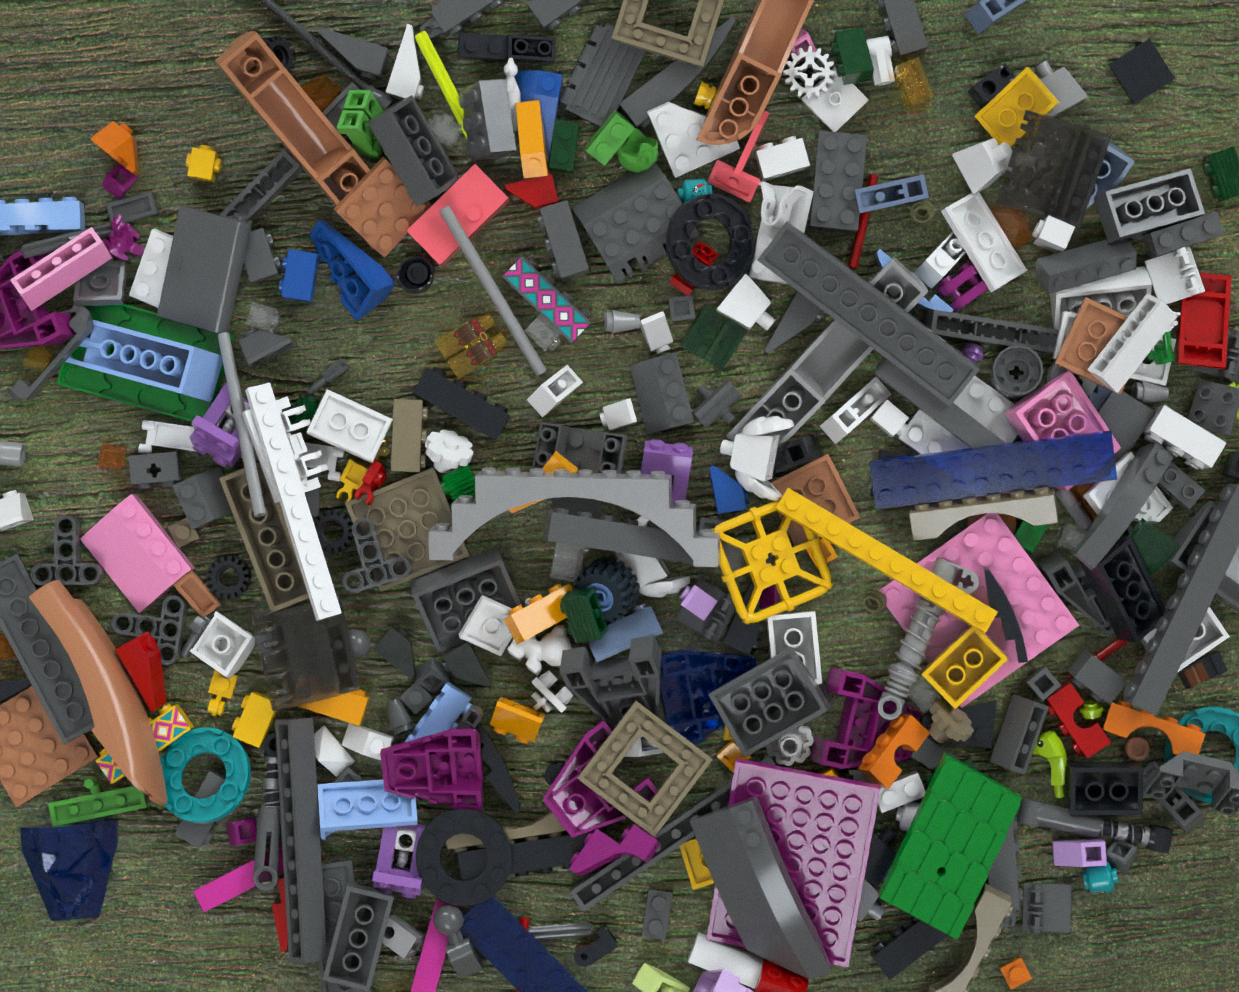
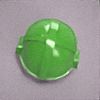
[617,128,659,173]

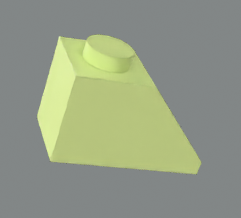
[632,963,690,992]

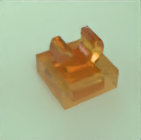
[97,442,127,471]

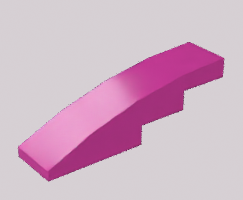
[193,845,284,913]
[411,900,459,992]

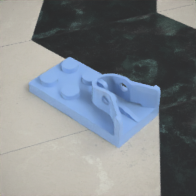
[318,779,417,840]

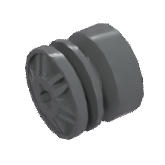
[990,345,1044,400]

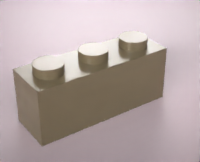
[391,399,428,473]

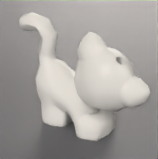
[508,598,572,676]

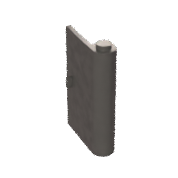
[157,205,252,333]

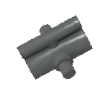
[692,380,741,429]

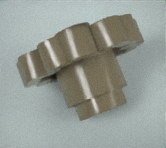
[929,699,974,743]

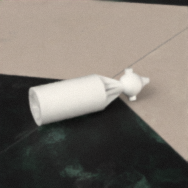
[504,58,521,131]

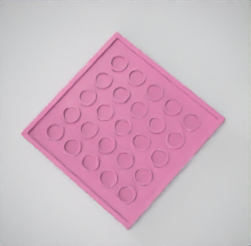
[878,513,1079,708]

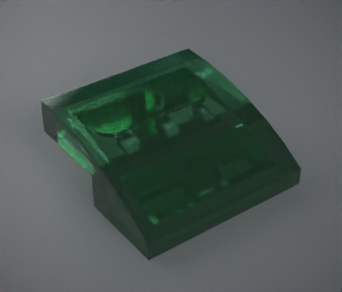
[680,305,748,371]
[1119,518,1180,576]

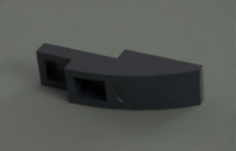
[458,32,556,63]

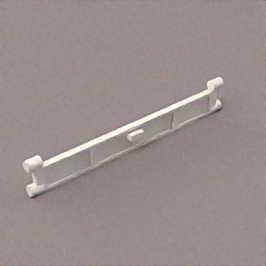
[138,420,345,481]

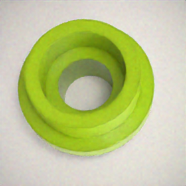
[1079,700,1104,719]

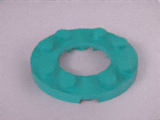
[1164,706,1239,803]
[160,727,251,824]

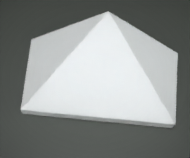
[314,725,355,777]

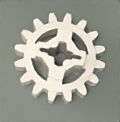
[783,46,836,100]

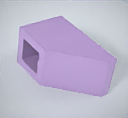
[679,584,718,621]
[1052,838,1107,867]

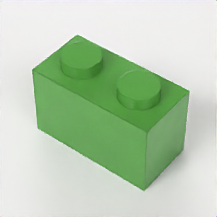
[584,109,635,166]

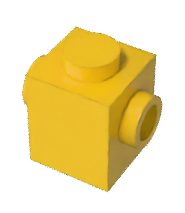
[186,145,222,183]

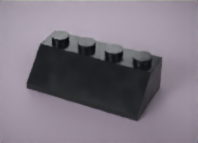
[1080,537,1166,643]

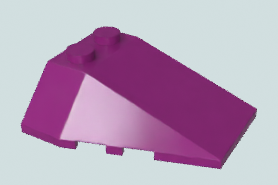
[380,729,483,810]

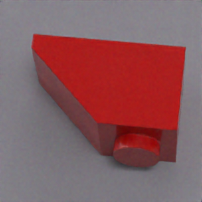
[505,173,559,210]

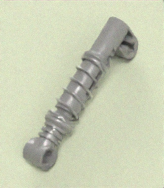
[877,557,979,720]

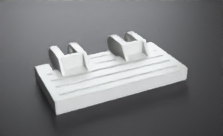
[242,397,328,503]

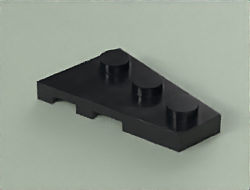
[921,700,997,748]

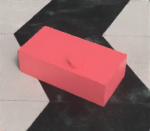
[406,164,510,268]

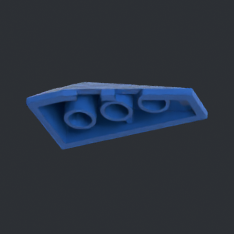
[515,70,563,161]
[310,219,395,321]

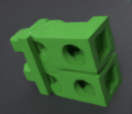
[336,90,383,159]

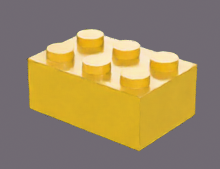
[921,625,1008,709]

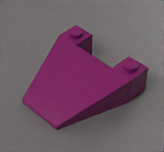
[0,250,77,350]
[809,667,922,769]
[542,720,658,838]

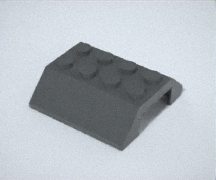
[571,162,699,285]

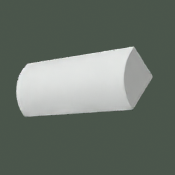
[1087,293,1177,393]
[688,932,763,989]

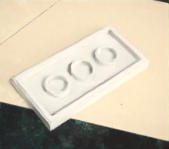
[941,192,1028,292]

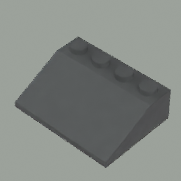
[409,547,523,653]
[708,647,831,757]

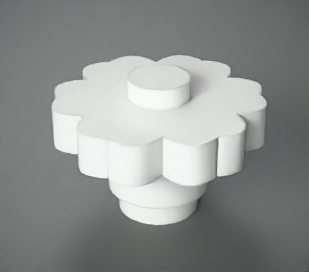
[425,429,473,473]
[766,725,814,766]

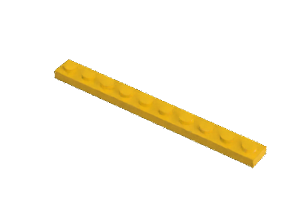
[775,488,998,634]

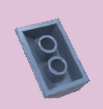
[588,603,663,662]

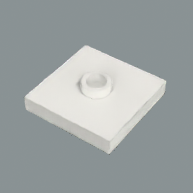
[801,66,869,132]
[458,595,512,656]

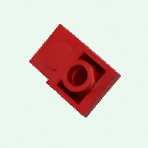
[669,241,719,296]

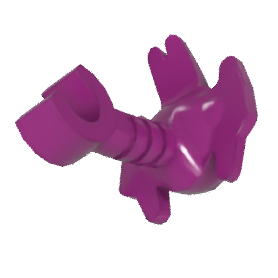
[103,215,145,261]

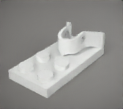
[749,181,814,284]

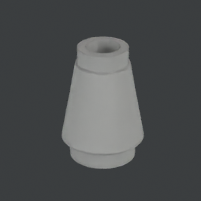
[604,310,640,334]
[1131,380,1169,404]

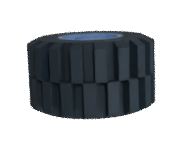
[573,557,640,623]

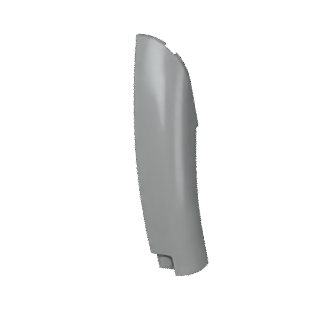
[726,256,928,445]

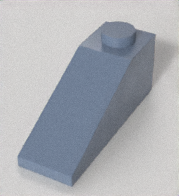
[965,0,1027,34]
[854,174,929,213]

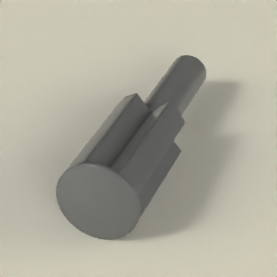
[306,357,349,396]

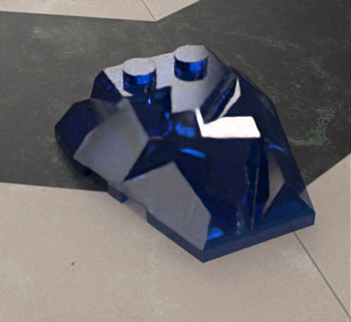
[660,649,757,744]
[20,819,118,921]

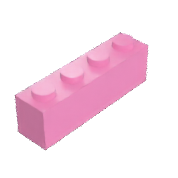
[10,227,112,311]

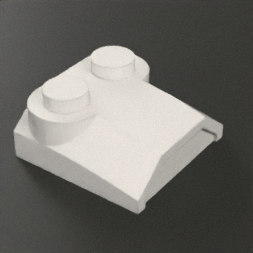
[190,611,256,678]

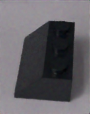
[1066,762,1144,815]

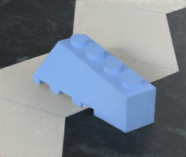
[0,197,85,236]
[405,681,472,742]

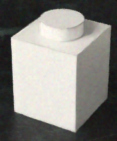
[869,400,909,437]

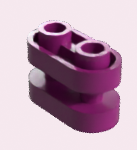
[938,261,988,313]

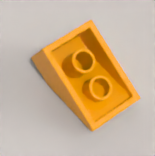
[489,697,545,744]

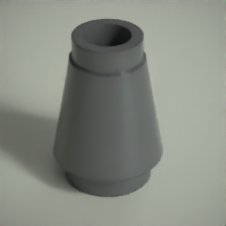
[386,699,413,736]

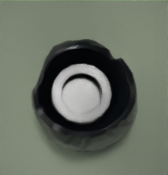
[396,254,435,295]

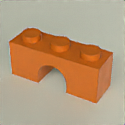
[858,713,930,789]

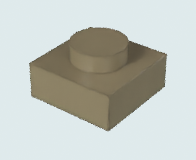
[168,518,201,548]

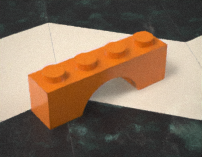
[1103,700,1205,756]

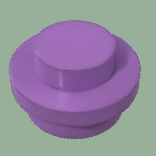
[960,343,984,363]

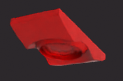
[1176,273,1232,369]

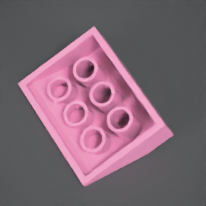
[1004,370,1121,491]
[80,494,196,613]

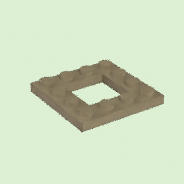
[611,0,724,68]
[577,700,713,837]

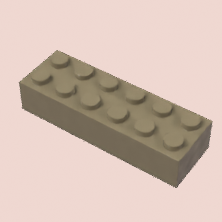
[219,462,309,613]

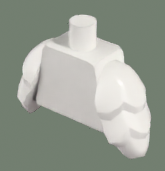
[720,416,794,501]
[615,516,690,598]

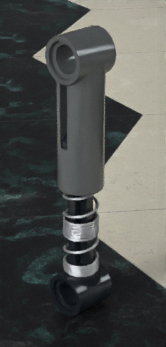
[253,733,281,890]
[1017,798,1174,854]

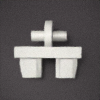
[531,670,573,713]

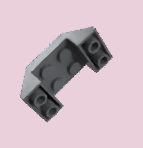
[532,422,628,474]
[1142,751,1239,815]

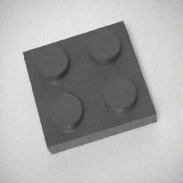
[73,261,127,306]

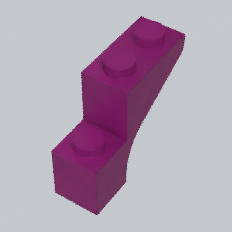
[569,825,661,876]

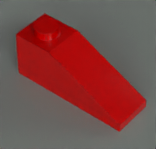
[115,631,167,712]

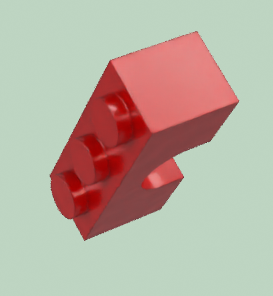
[1044,682,1111,759]

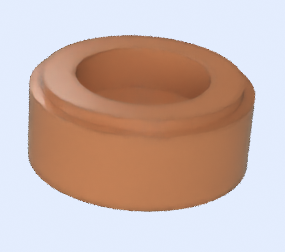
[1124,736,1150,761]

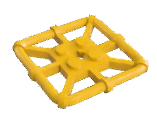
[711,499,833,625]

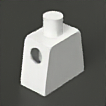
[952,138,1012,194]
[716,274,776,331]

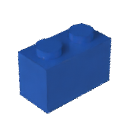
[279,249,320,303]

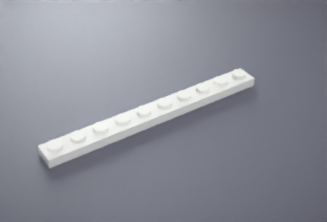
[245,383,341,621]

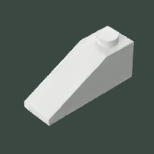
[386,24,424,101]
[640,311,673,354]
[820,377,891,444]

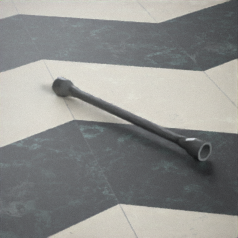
[258,0,395,111]

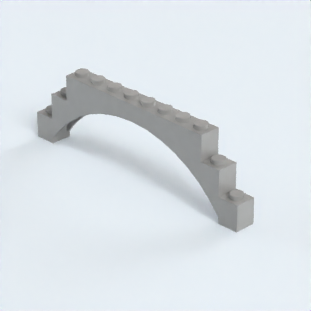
[429,467,720,567]

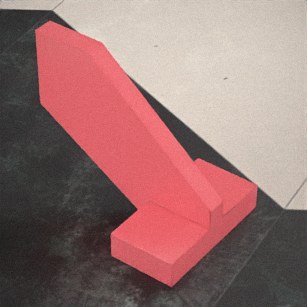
[707,110,769,202]

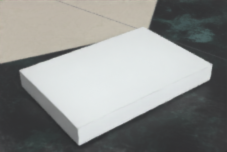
[307,389,393,463]

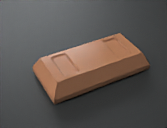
[173,570,221,618]

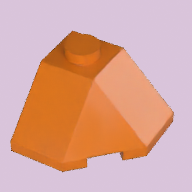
[90,121,140,176]

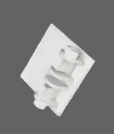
[1144,246,1205,304]

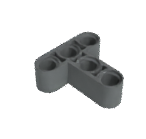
[31,515,105,585]
[342,518,412,593]
[112,595,188,665]

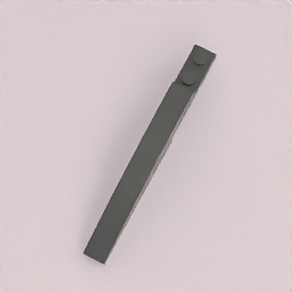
[220,82,360,221]

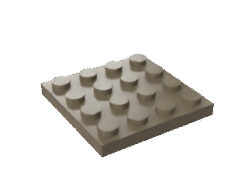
[345,467,470,592]

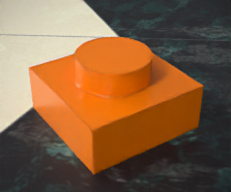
[999,956,1032,990]

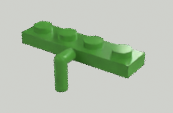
[48,777,148,827]

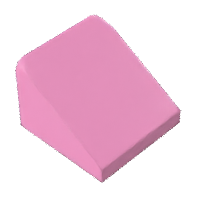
[790,29,817,65]

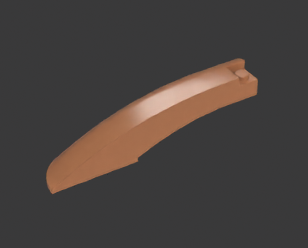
[696,0,814,145]
[215,31,374,250]
[29,580,168,805]

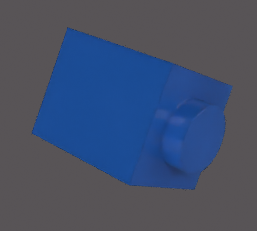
[709,466,750,514]

